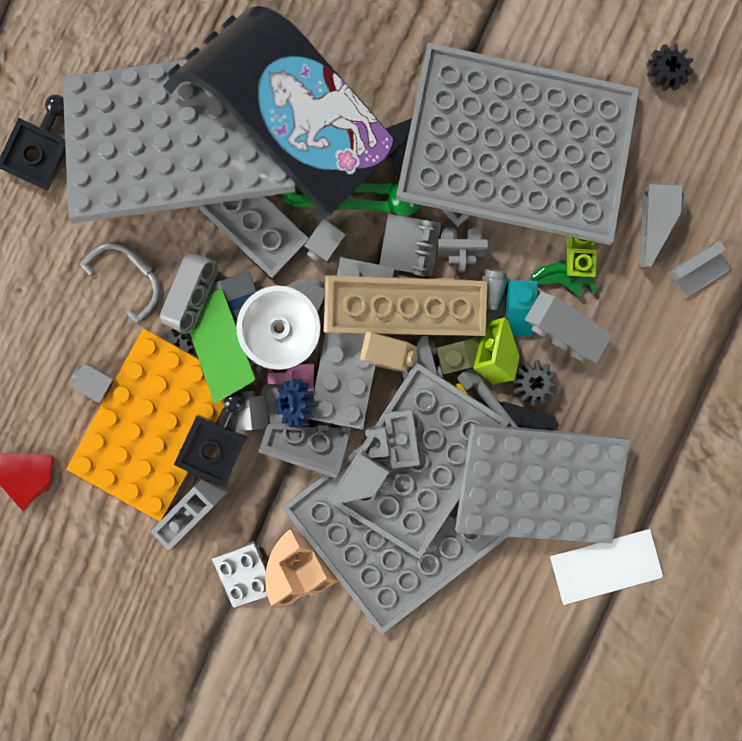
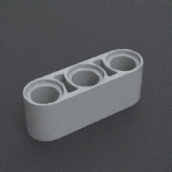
[160,252,218,334]

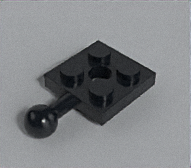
[0,94,66,191]
[174,391,247,487]

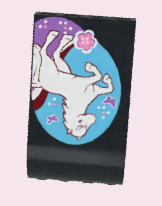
[163,6,399,221]

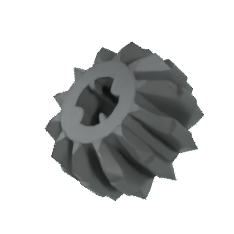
[511,360,558,406]

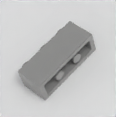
[525,292,613,363]

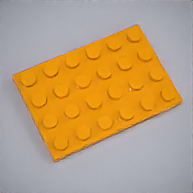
[66,328,224,522]

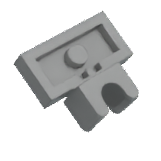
[365,409,420,469]

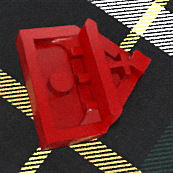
[0,453,54,511]

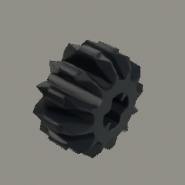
[646,44,694,91]

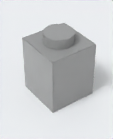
[304,219,346,264]
[71,363,116,403]
[230,391,268,431]

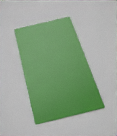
[189,288,255,403]

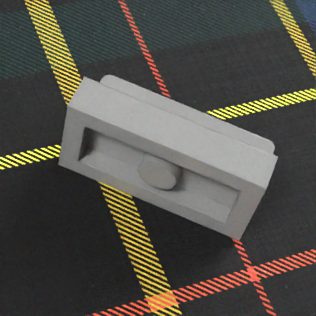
[667,241,730,298]

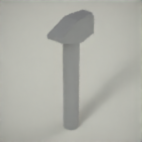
[458,368,519,428]

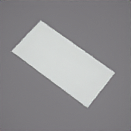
[550,529,663,605]

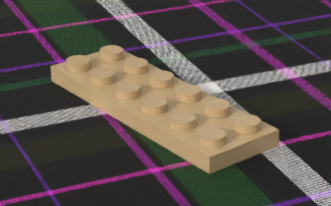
[324,276,487,336]

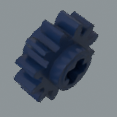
[276,379,316,428]

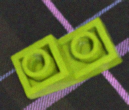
[566,236,597,277]

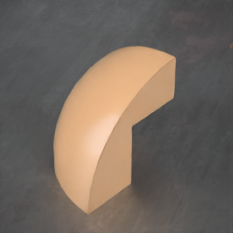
[266,529,339,606]

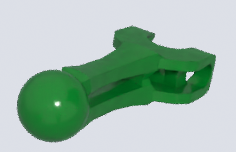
[283,182,421,217]

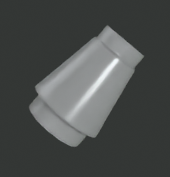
[482,269,508,310]

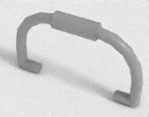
[80,242,160,323]

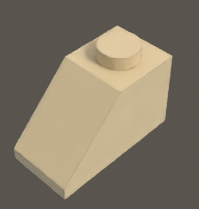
[360,332,418,373]

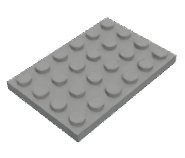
[327,362,509,559]
[455,423,630,544]

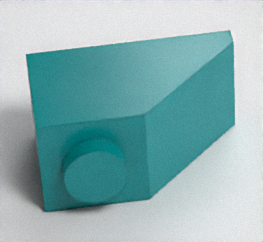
[505,280,538,336]

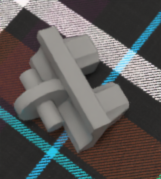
[437,228,488,272]

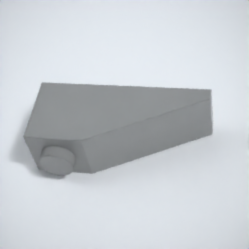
[640,184,686,268]
[151,478,228,550]

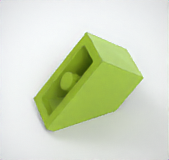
[473,317,520,384]

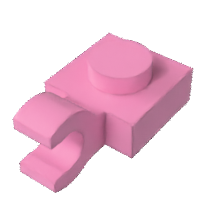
[267,364,314,391]

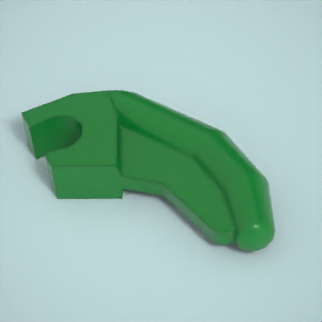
[531,262,597,297]

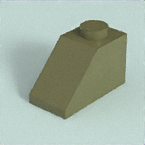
[436,336,481,375]

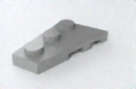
[259,424,352,478]

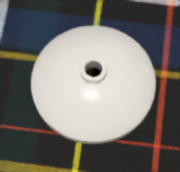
[237,286,320,369]

